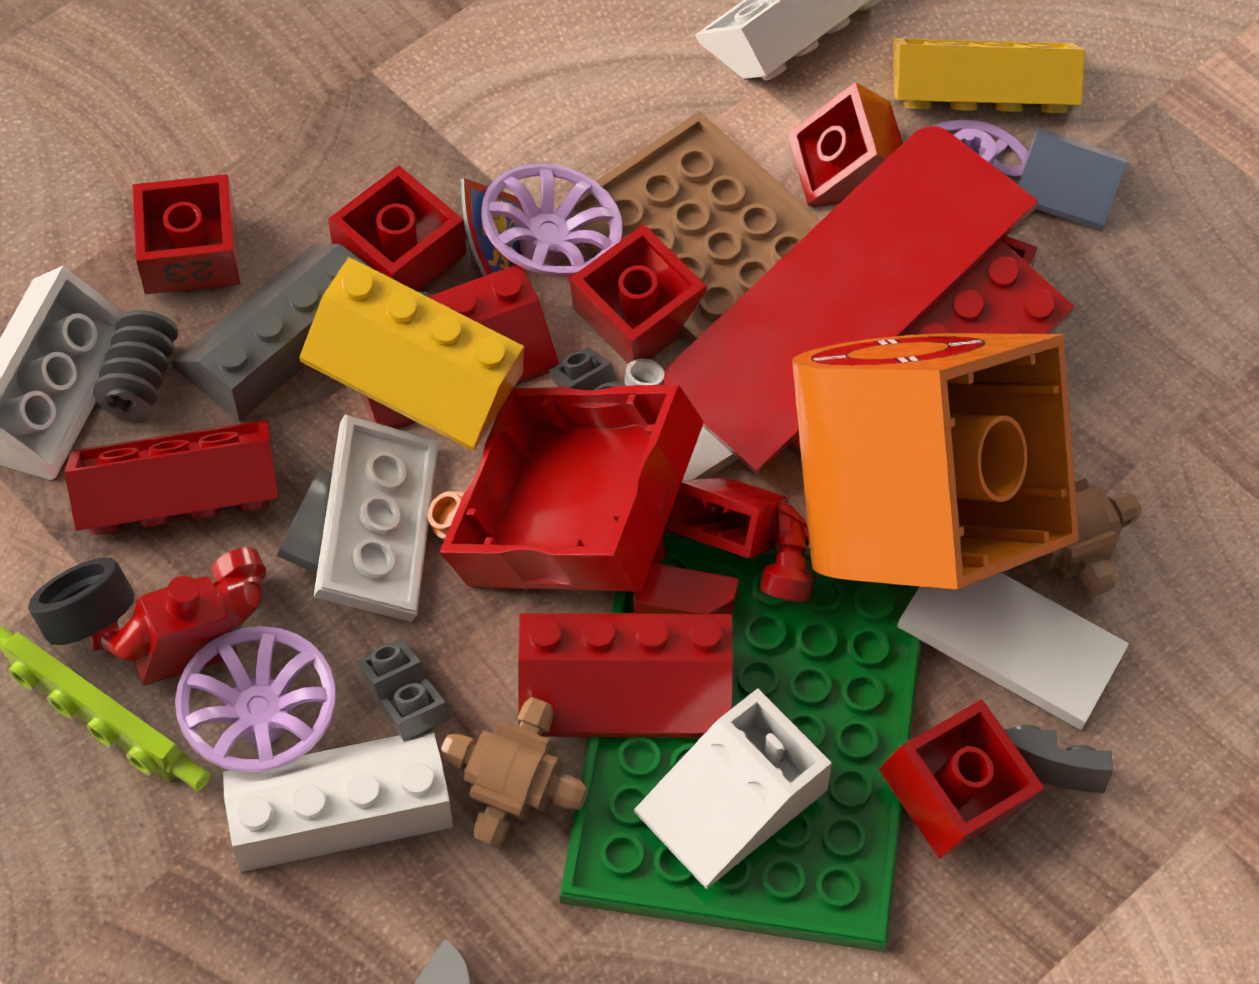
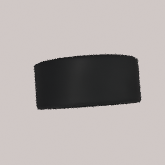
[28,558,135,645]

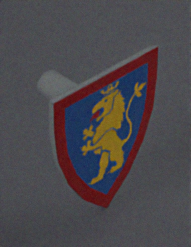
[461,178,523,276]

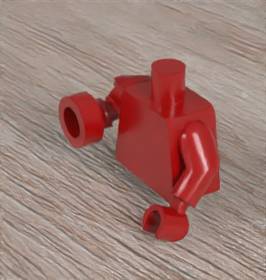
[652,478,815,601]
[89,547,267,686]

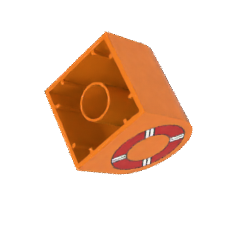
[792,333,1079,590]

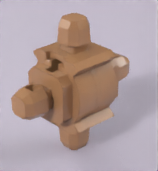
[1021,477,1142,595]
[440,697,588,847]

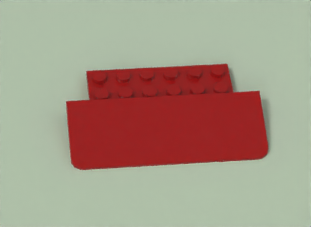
[664,126,1074,476]

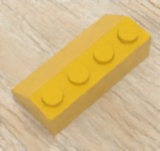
[893,38,1085,113]
[299,257,524,452]

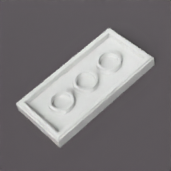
[313,415,439,622]
[897,573,1129,730]

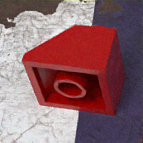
[788,82,903,208]
[569,224,707,364]

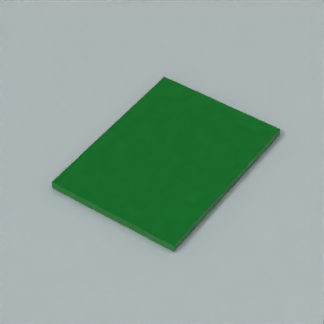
[559,533,922,952]

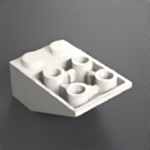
[635,688,832,889]

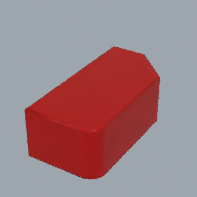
[633,563,739,615]

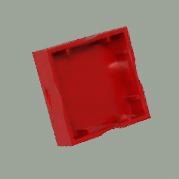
[439,384,704,592]

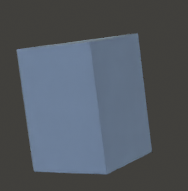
[1018,127,1127,231]

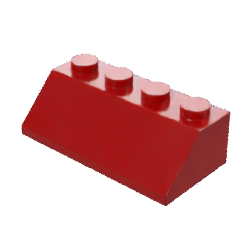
[359,265,559,429]
[64,419,279,535]
[518,613,733,738]

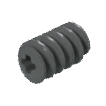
[93,310,178,422]

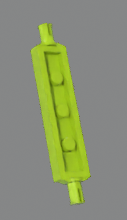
[0,624,210,792]

